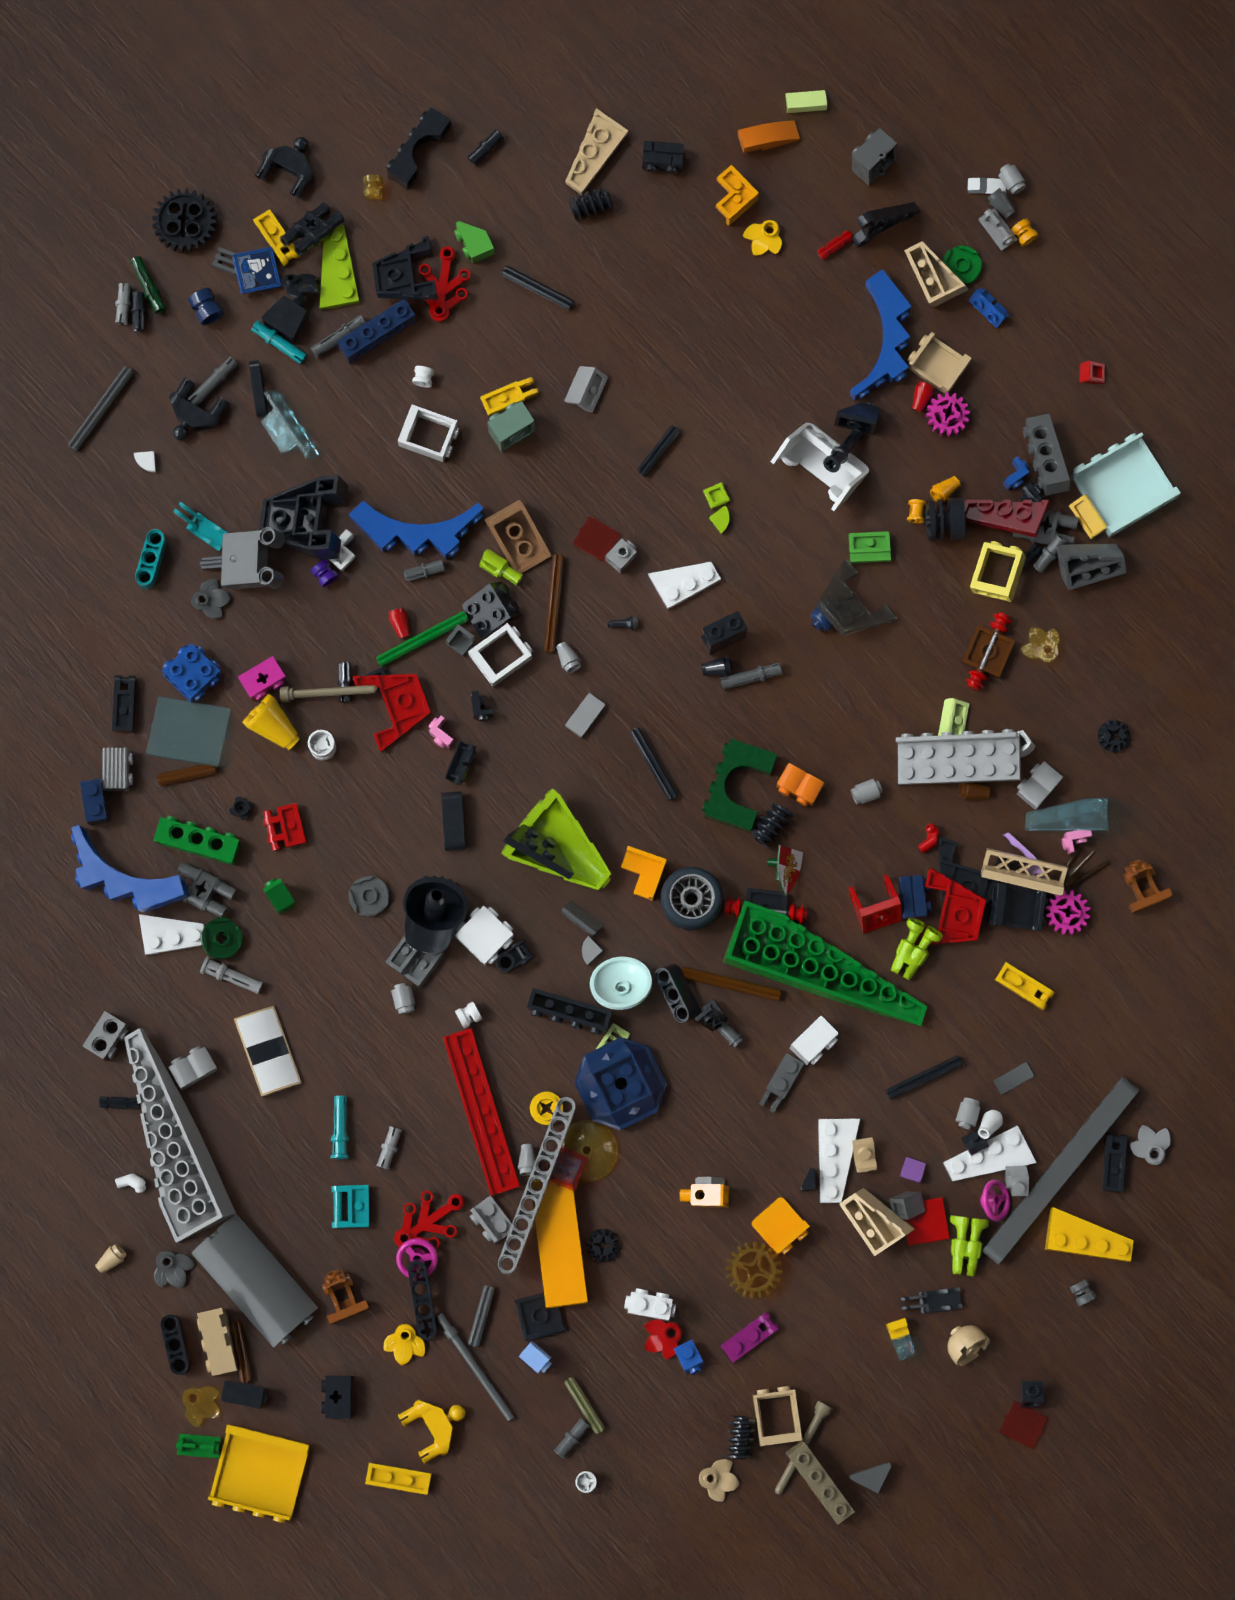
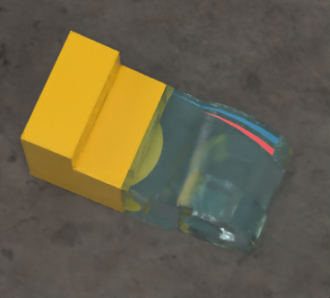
[886,1318,916,1361]

